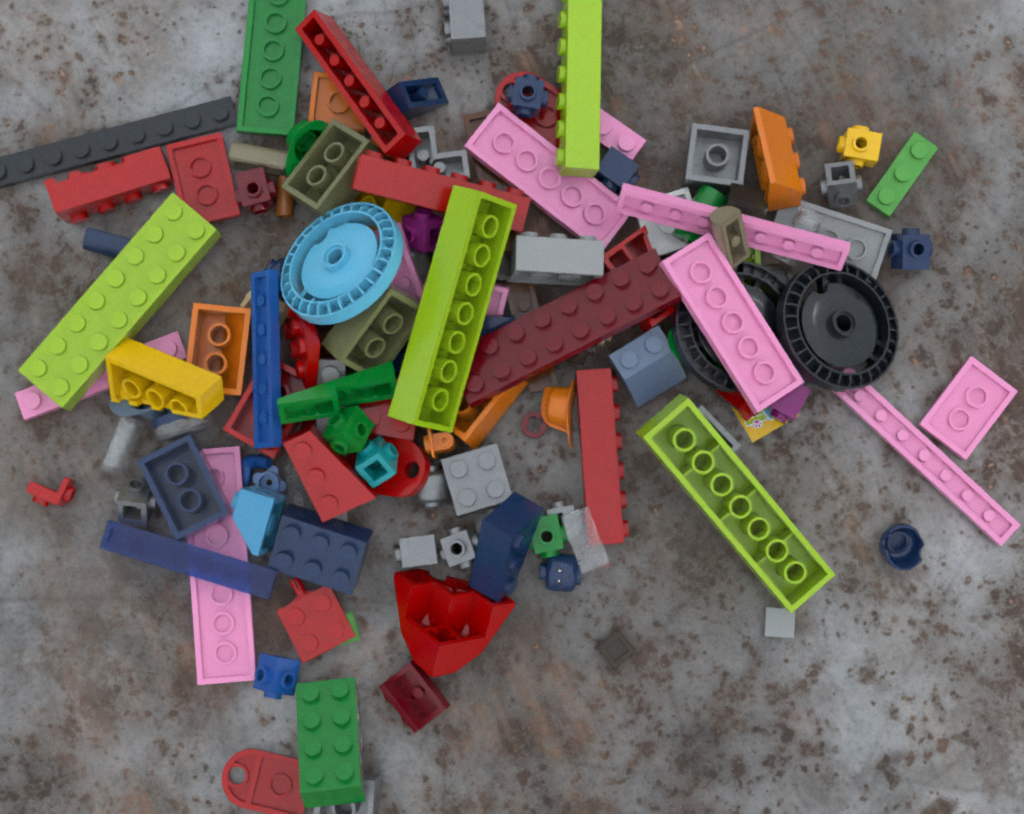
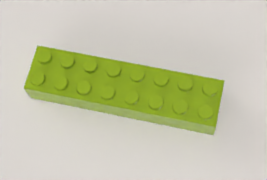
[388,185,517,433]
[18,192,222,411]
[635,394,836,614]

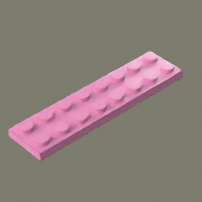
[187,446,257,685]

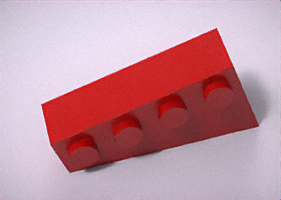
[43,146,174,225]

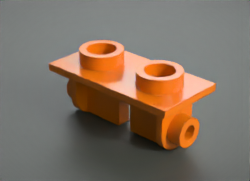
[423,428,456,460]

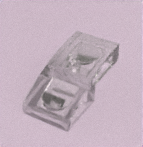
[561,506,611,576]

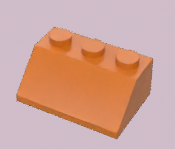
[749,107,806,211]
[186,303,251,396]
[451,381,528,450]

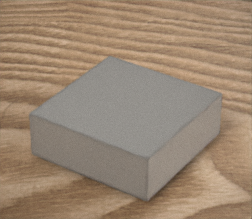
[763,607,796,638]

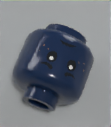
[539,554,582,592]

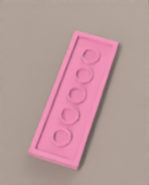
[463,102,629,249]
[659,232,804,414]

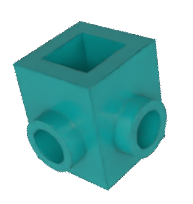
[355,435,399,488]

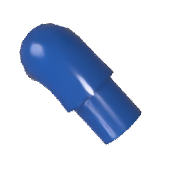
[242,454,272,486]

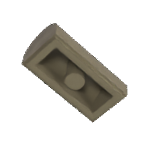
[229,141,288,176]
[710,206,750,269]

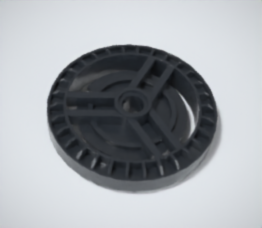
[672,261,801,394]
[776,262,899,392]

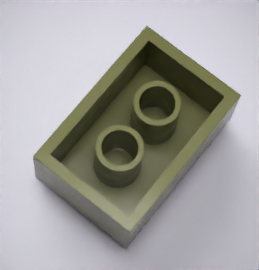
[281,118,387,218]
[321,282,420,372]

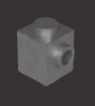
[394,534,439,569]

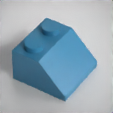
[231,485,288,556]

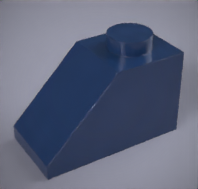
[386,77,449,120]

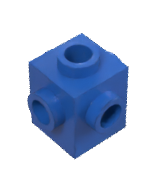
[253,653,301,699]

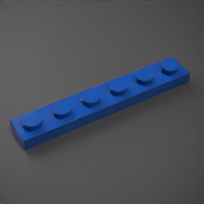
[251,269,283,449]

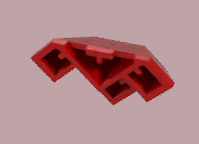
[393,569,515,677]

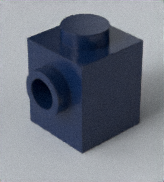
[595,146,640,193]

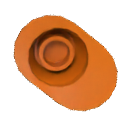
[541,379,576,449]

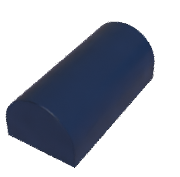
[83,227,131,258]

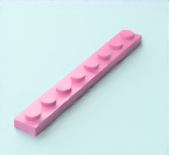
[615,183,851,271]
[832,368,1020,546]

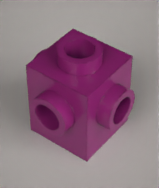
[402,208,444,253]

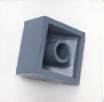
[607,325,687,408]

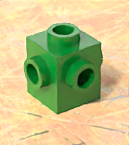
[322,405,375,455]
[529,514,568,559]

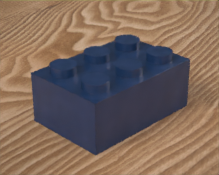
[137,434,233,541]
[267,503,373,595]

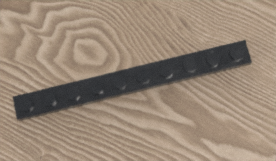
[0,96,237,189]

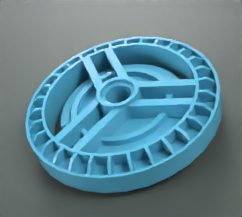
[280,202,403,325]

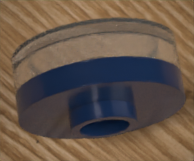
[151,409,214,442]

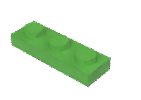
[864,132,938,219]

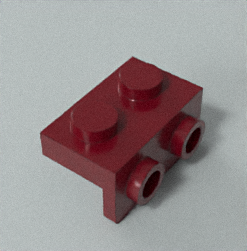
[379,660,450,733]

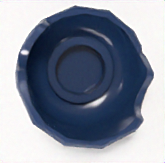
[879,523,924,570]

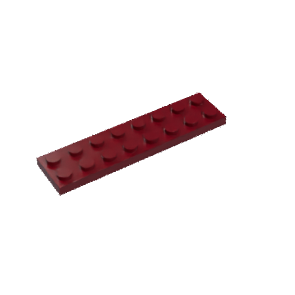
[464,248,682,408]

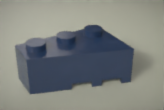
[469,492,544,603]

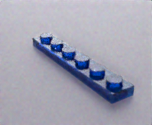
[99,520,279,600]

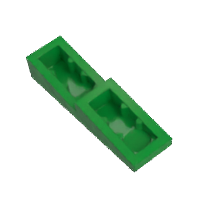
[277,361,396,424]

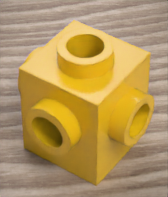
[836,125,883,169]

